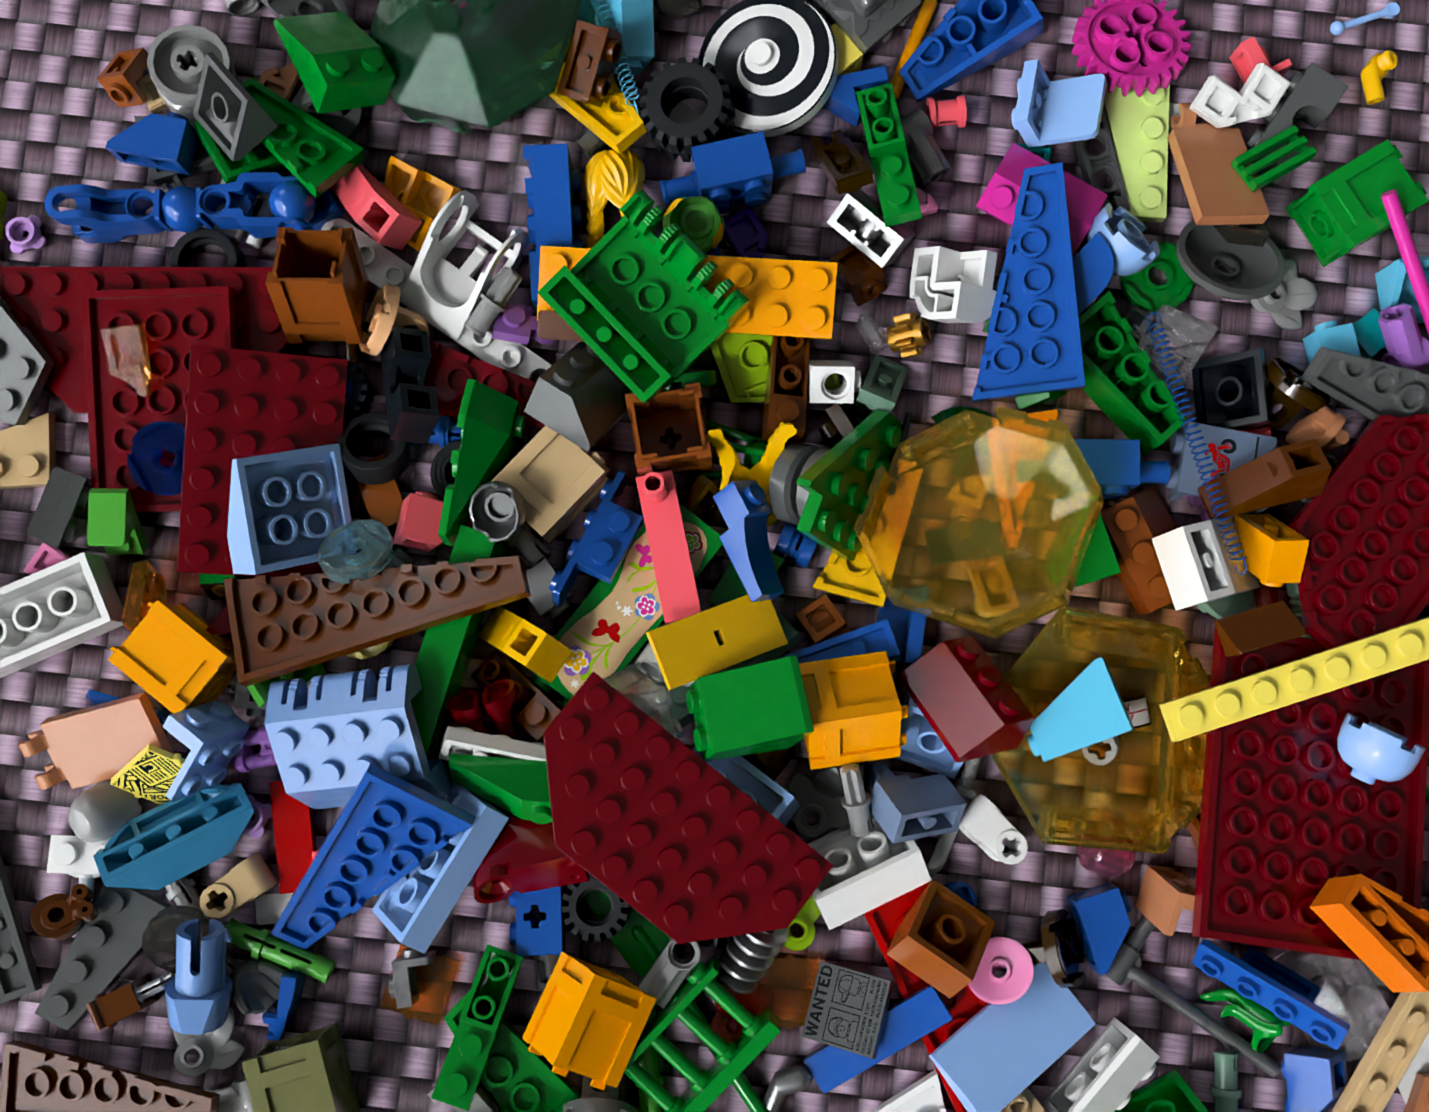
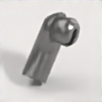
[763,1065,813,1112]

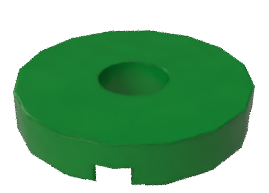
[1119,241,1193,314]

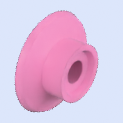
[968,937,1034,1005]

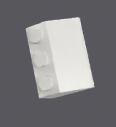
[808,813,932,930]
[1042,1017,1160,1112]

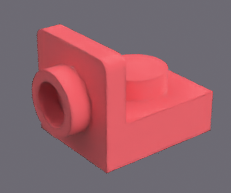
[1229,36,1293,84]

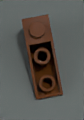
[761,336,810,444]
[1197,439,1332,520]
[471,648,563,743]

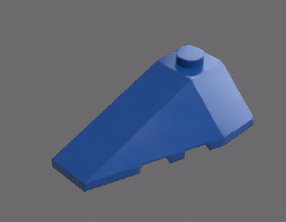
[899,0,1043,103]

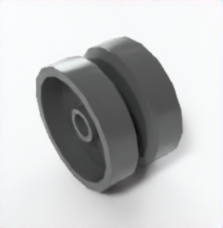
[768,442,832,525]

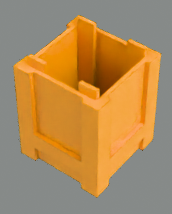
[108,600,237,713]
[799,651,908,770]
[522,951,657,1091]

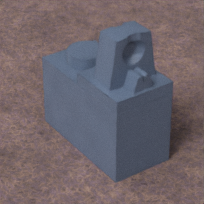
[867,763,967,844]

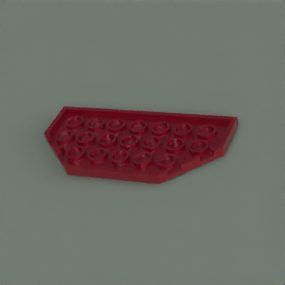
[0,267,291,414]
[1289,414,1429,679]
[543,671,833,944]

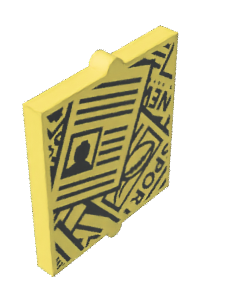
[110,744,186,805]

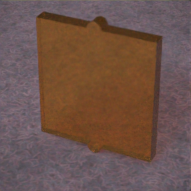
[380,944,460,1026]
[759,954,821,1030]

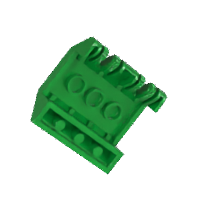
[537,189,750,404]

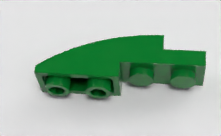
[856,83,922,227]
[431,944,524,1111]

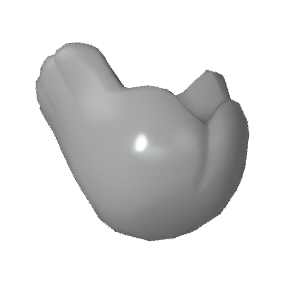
[68,780,142,843]

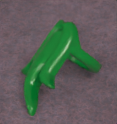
[1200,988,1291,1053]

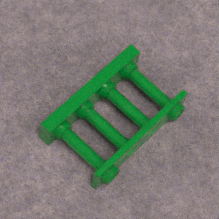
[624,956,781,1112]

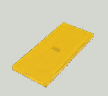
[646,595,788,691]

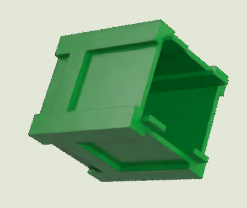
[1285,139,1429,268]

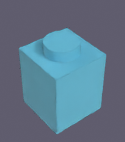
[1303,320,1361,364]

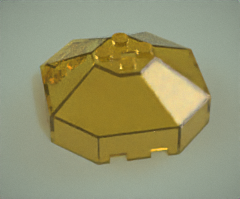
[854,406,1104,639]

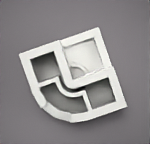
[910,246,998,323]

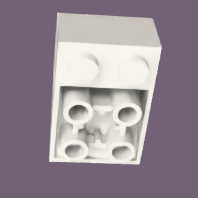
[1152,518,1260,611]

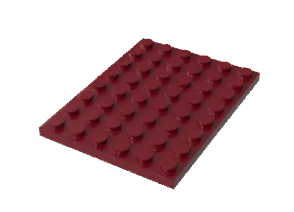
[1192,626,1429,960]

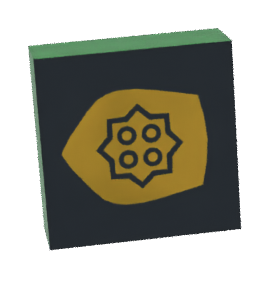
[199,573,243,600]

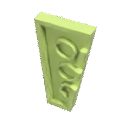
[1103,83,1170,222]

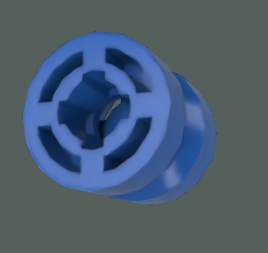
[773,523,817,569]

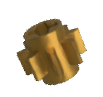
[886,312,931,358]

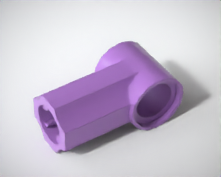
[1378,303,1429,371]

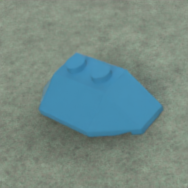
[93,783,255,890]

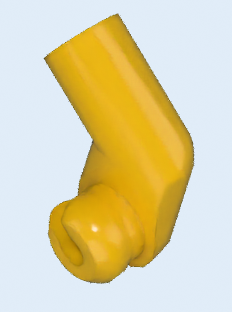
[1360,50,1398,105]

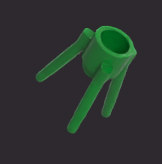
[687,420,768,480]

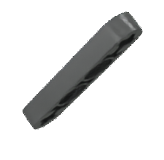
[1073,108,1130,212]

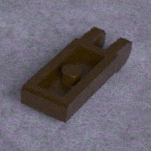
[810,129,874,194]

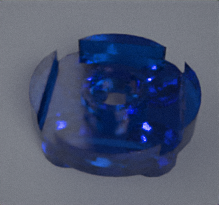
[127,421,186,496]

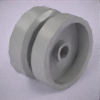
[147,24,238,119]

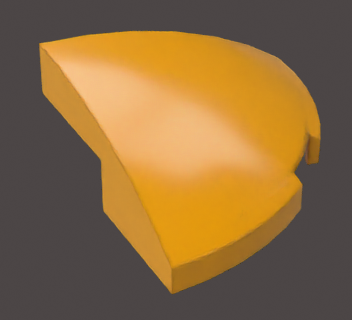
[385,155,461,252]

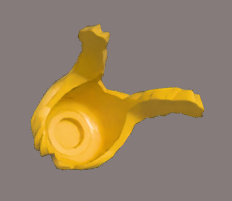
[584,149,645,249]
[705,422,797,527]

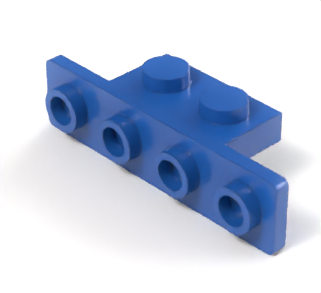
[549,470,643,607]
[1192,939,1350,1050]

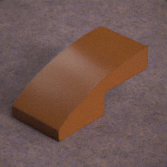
[356,453,404,532]
[795,594,850,645]

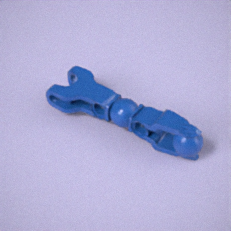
[45,172,317,244]

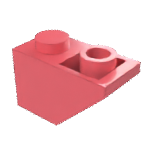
[393,491,473,553]

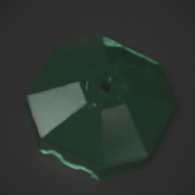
[369,0,596,134]

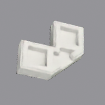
[1189,63,1291,128]

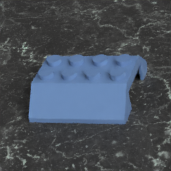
[264,664,452,810]

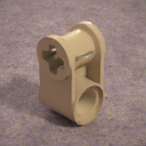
[200,852,279,918]

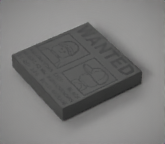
[801,961,894,1059]

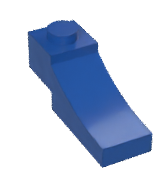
[713,480,784,602]

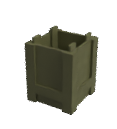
[242,1022,361,1112]

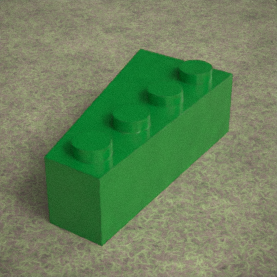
[1079,290,1186,455]

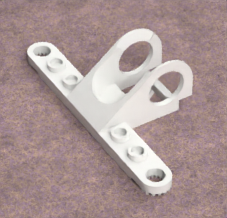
[321,190,552,380]

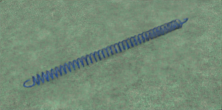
[1147,312,1247,575]

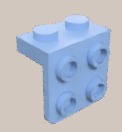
[1011,59,1107,148]
[163,700,250,801]

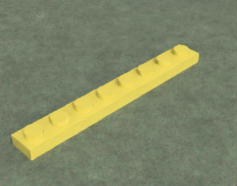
[1159,617,1429,742]

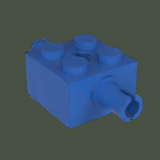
[659,131,806,214]
[1016,439,1170,501]

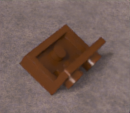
[557,20,622,108]

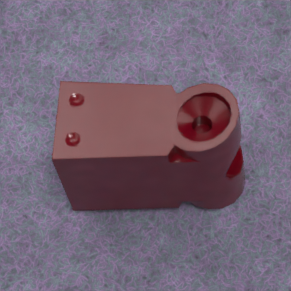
[473,806,589,904]

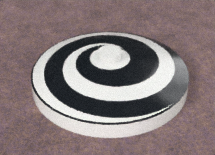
[698,0,839,137]

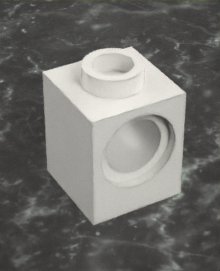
[807,360,861,403]

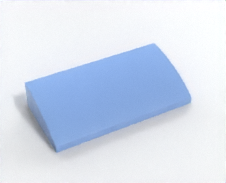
[372,782,509,954]
[929,963,1096,1112]

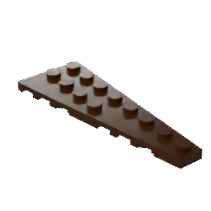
[224,556,531,687]

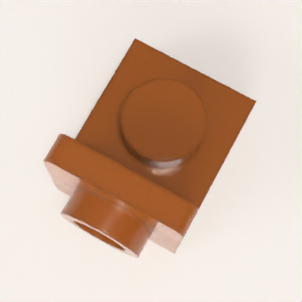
[97,47,148,108]

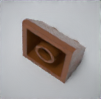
[886,879,996,998]

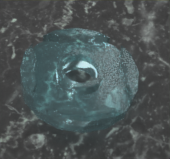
[317,519,394,584]

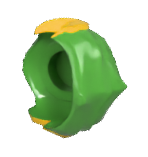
[663,196,725,254]

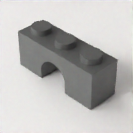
[1245,63,1349,185]

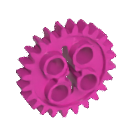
[1071,0,1191,97]

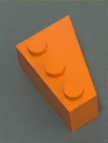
[1310,874,1429,993]

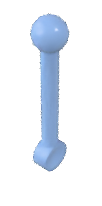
[1330,2,1400,35]

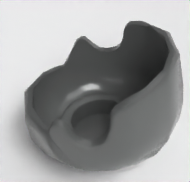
[469,481,527,542]

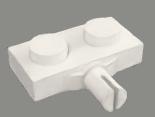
[46,835,111,901]

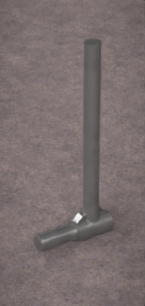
[1104,915,1281,1077]

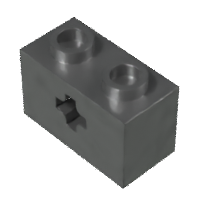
[827,189,915,268]

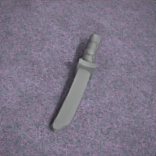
[926,757,982,877]

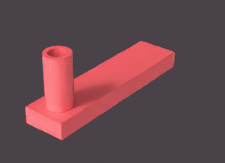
[635,470,702,624]

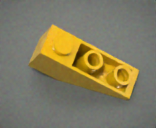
[478,606,572,683]

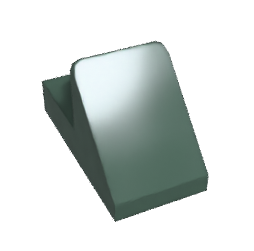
[855,354,909,413]

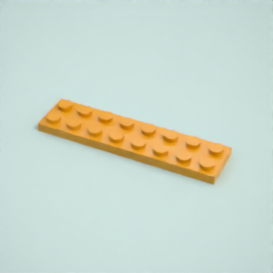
[537,246,838,339]

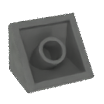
[193,52,278,162]

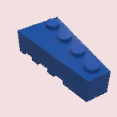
[523,144,583,310]

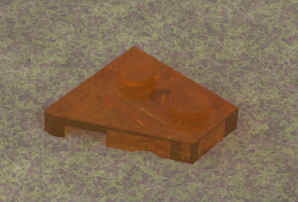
[121,560,168,633]

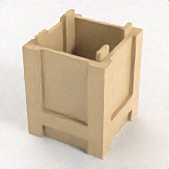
[491,425,610,544]

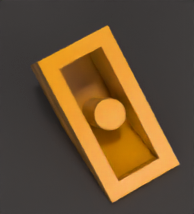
[1234,513,1310,587]

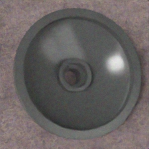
[1175,221,1285,300]

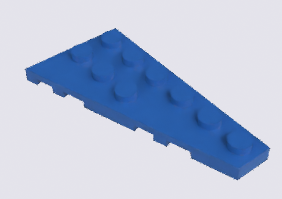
[972,162,1086,402]
[271,763,476,950]

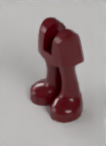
[446,679,525,742]

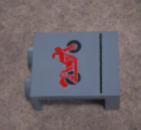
[1165,421,1277,514]

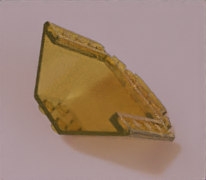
[992,606,1211,854]

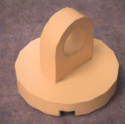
[359,283,429,356]

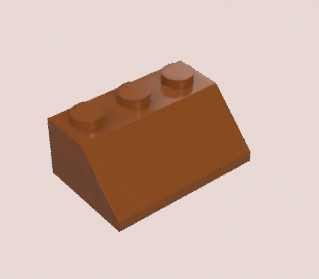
[1100,486,1177,615]

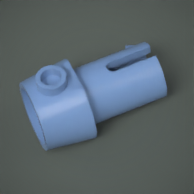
[165,918,233,1034]

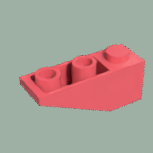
[331,163,422,251]

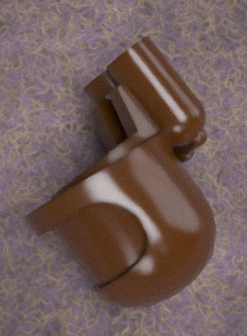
[30,884,99,940]

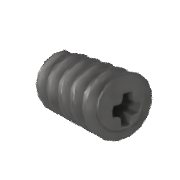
[715,928,788,994]

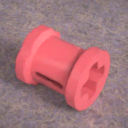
[925,95,967,131]

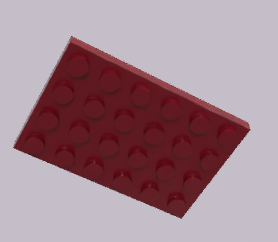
[81,286,237,513]
[177,344,348,577]

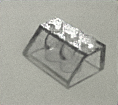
[1273,950,1390,1062]

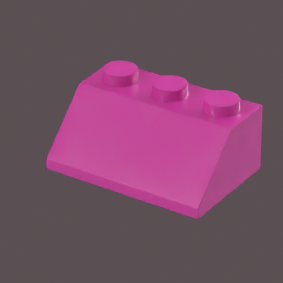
[976,142,1108,256]

